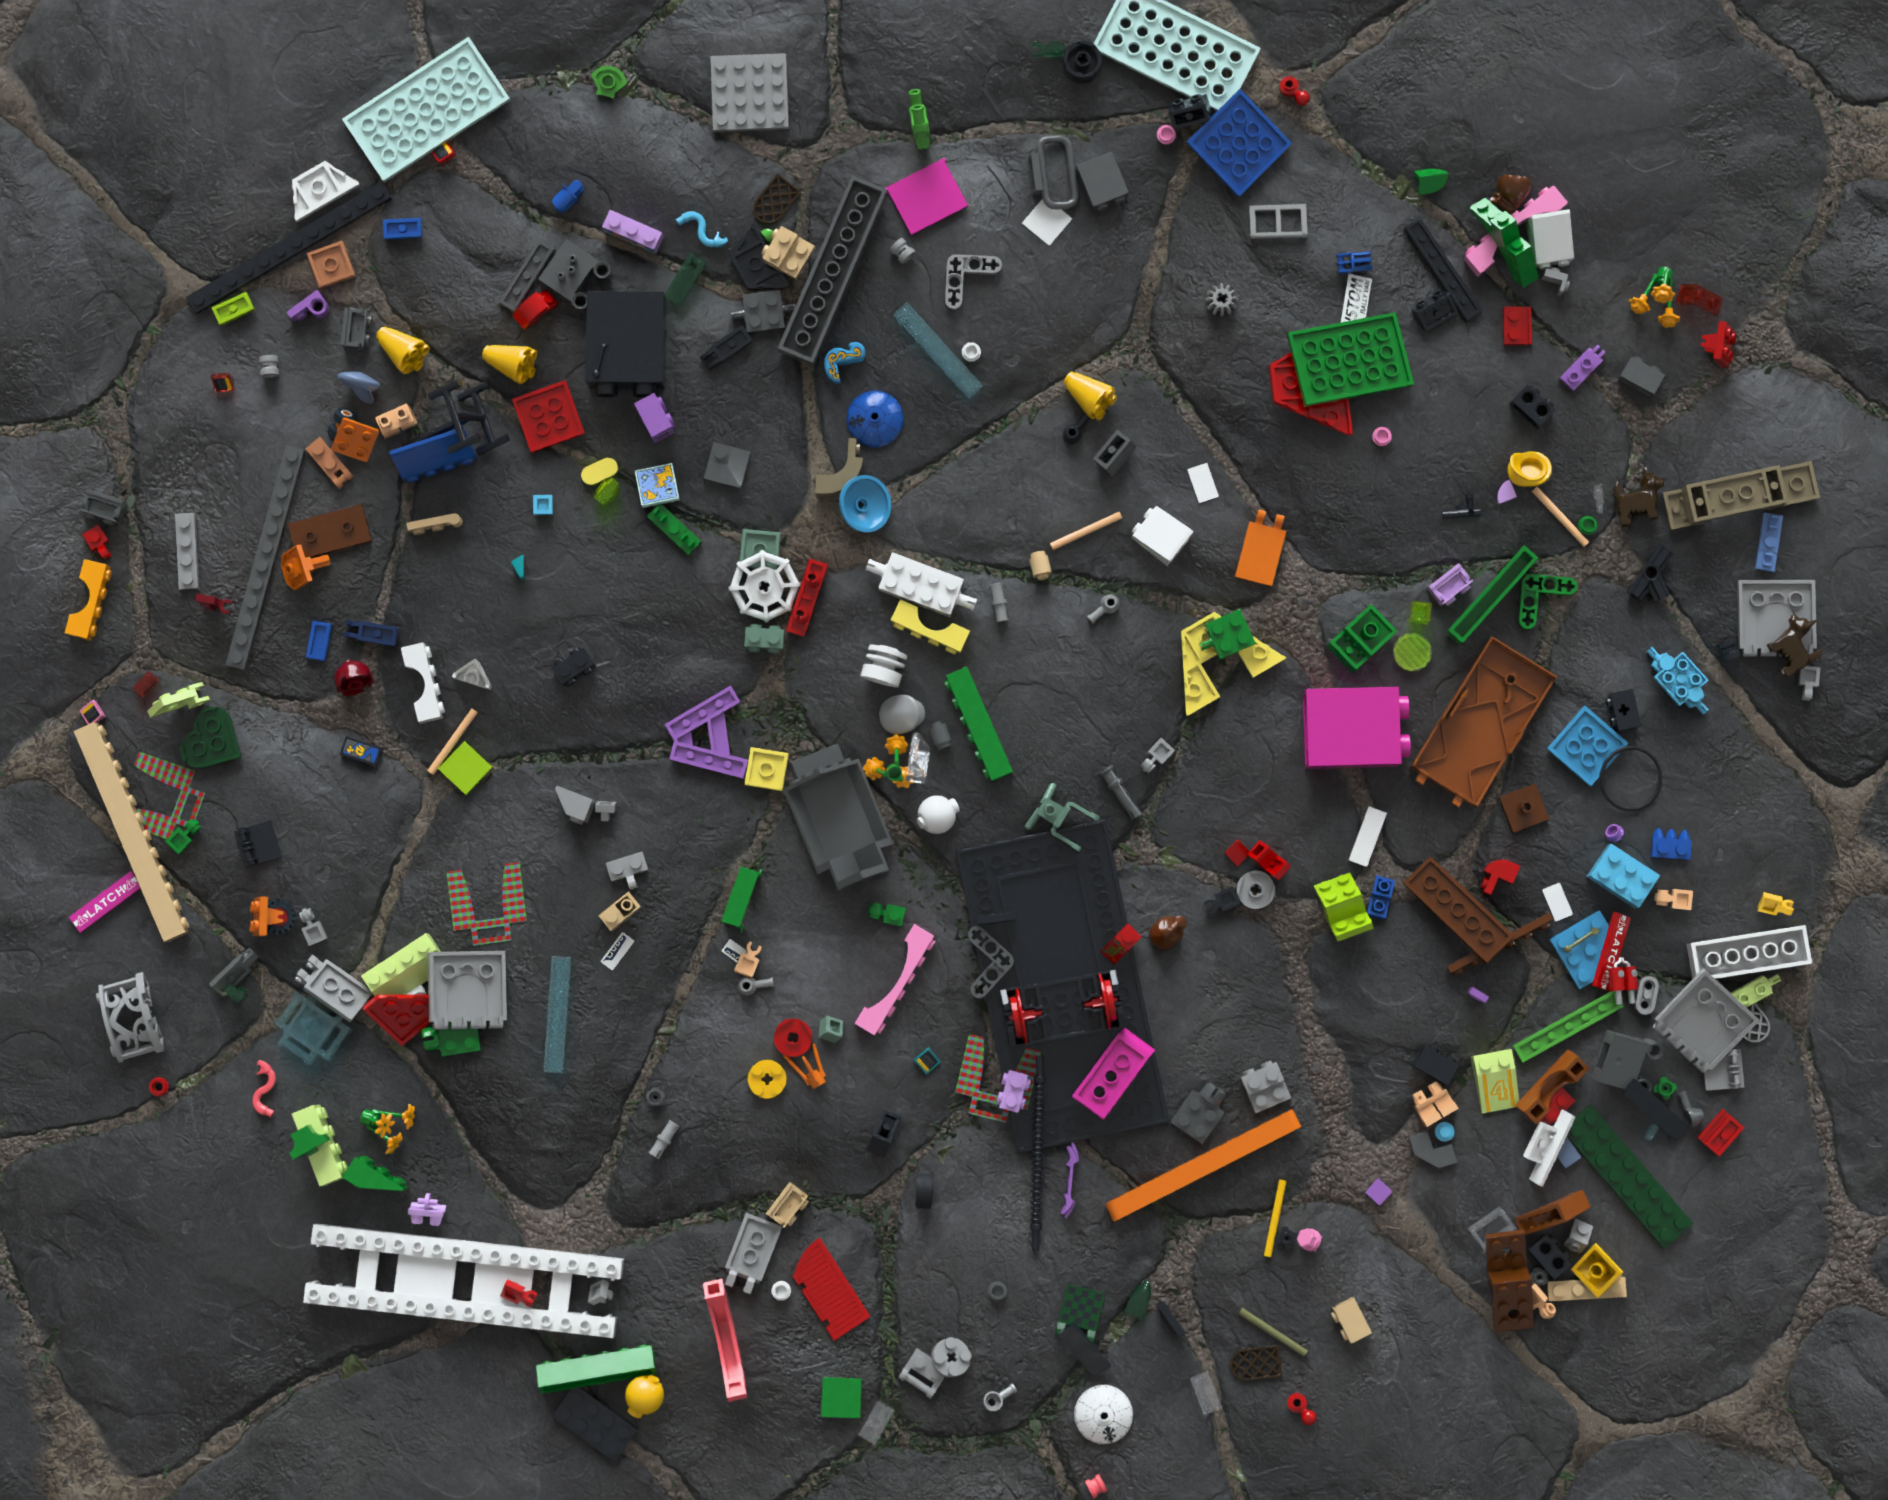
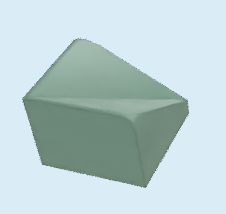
[819,1016,843,1043]

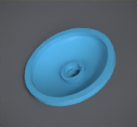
[839,475,891,533]

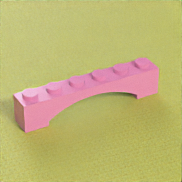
[1463,185,1568,277]
[855,924,936,1035]

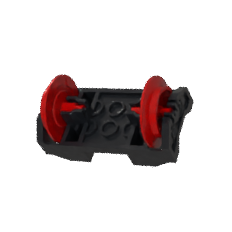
[1000,970,1125,1048]

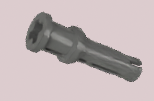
[1098,764,1142,820]

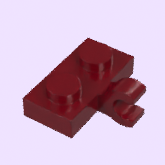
[195,593,233,614]

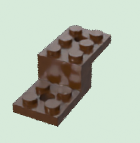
[1485,1229,1534,1333]

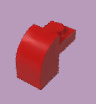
[512,289,559,330]
[1247,840,1291,880]
[1480,859,1520,896]

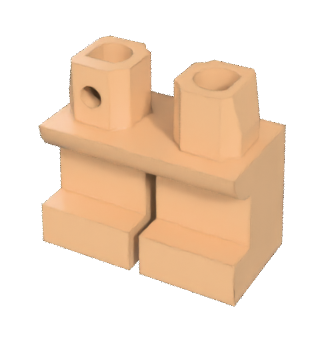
[375,404,418,439]
[1412,1081,1459,1127]

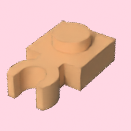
[734,942,761,978]

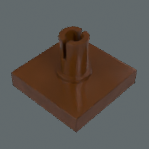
[1498,784,1549,833]

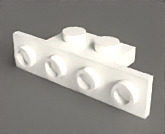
[1523,1109,1575,1187]

